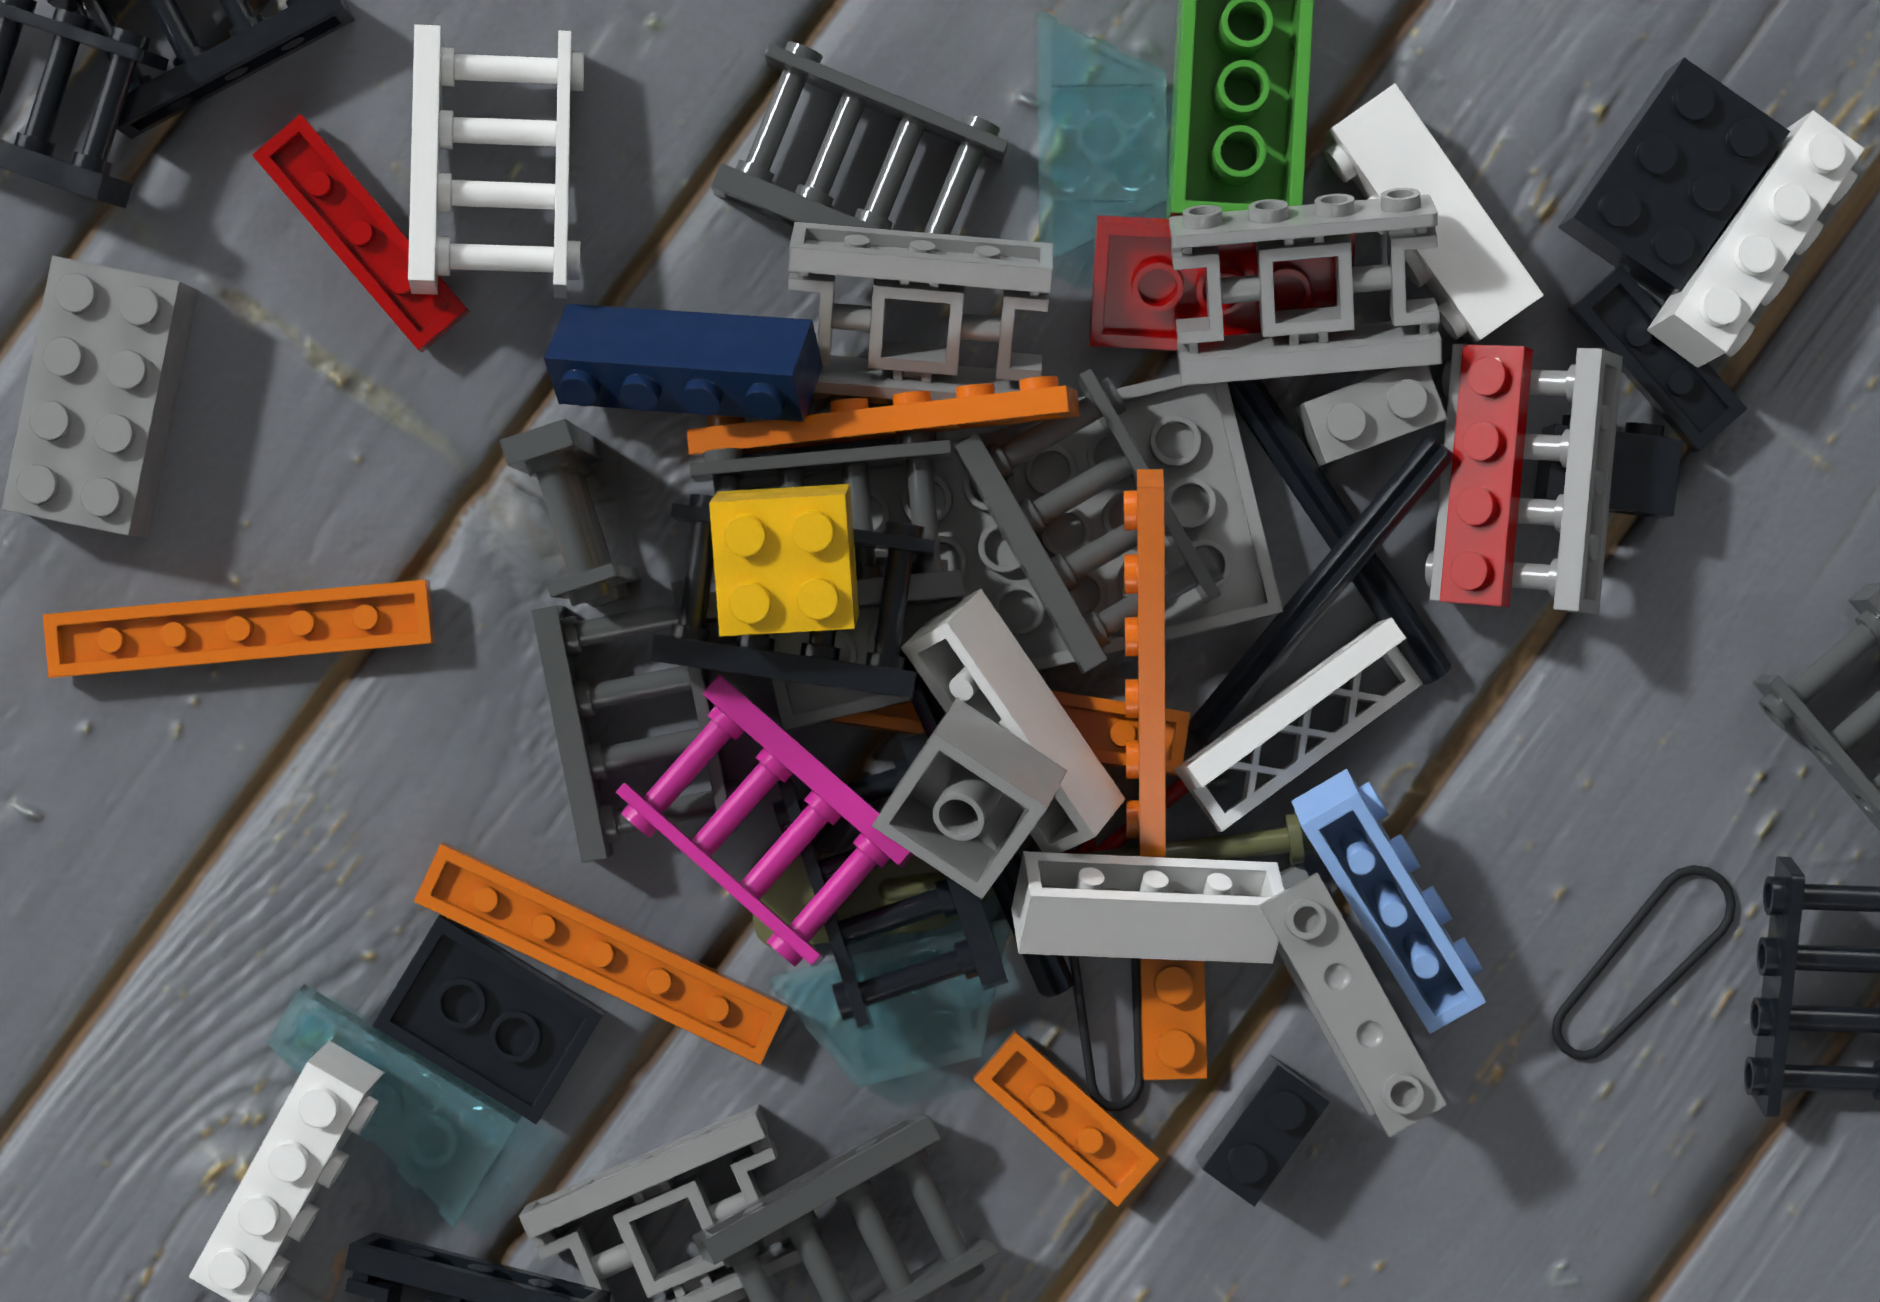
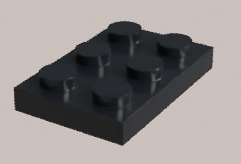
[372,915,605,1124]

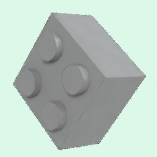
[872,698,1068,899]

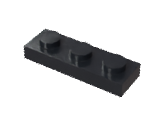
[1568,265,1747,452]

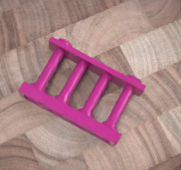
[616,674,914,967]

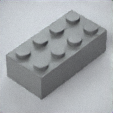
[1,255,198,538]

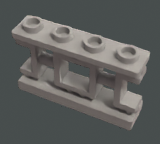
[1169,188,1442,386]
[788,222,1053,404]
[519,1104,807,1302]

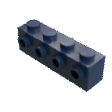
[544,304,823,422]

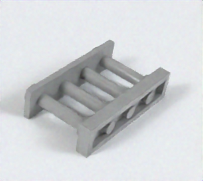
[1425,344,1623,615]
[1259,864,1447,1137]

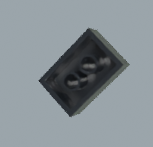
[1558,57,1790,299]

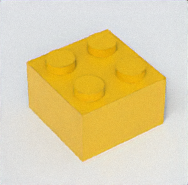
[709,484,859,636]

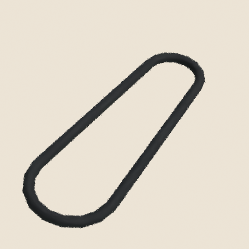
[1552,865,1736,1060]
[1069,956,1144,1111]

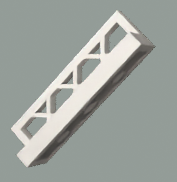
[1174,617,1423,832]

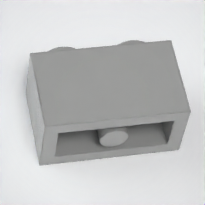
[1294,365,1447,467]

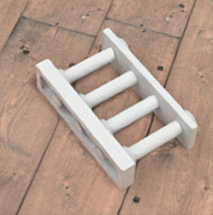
[408,24,584,299]

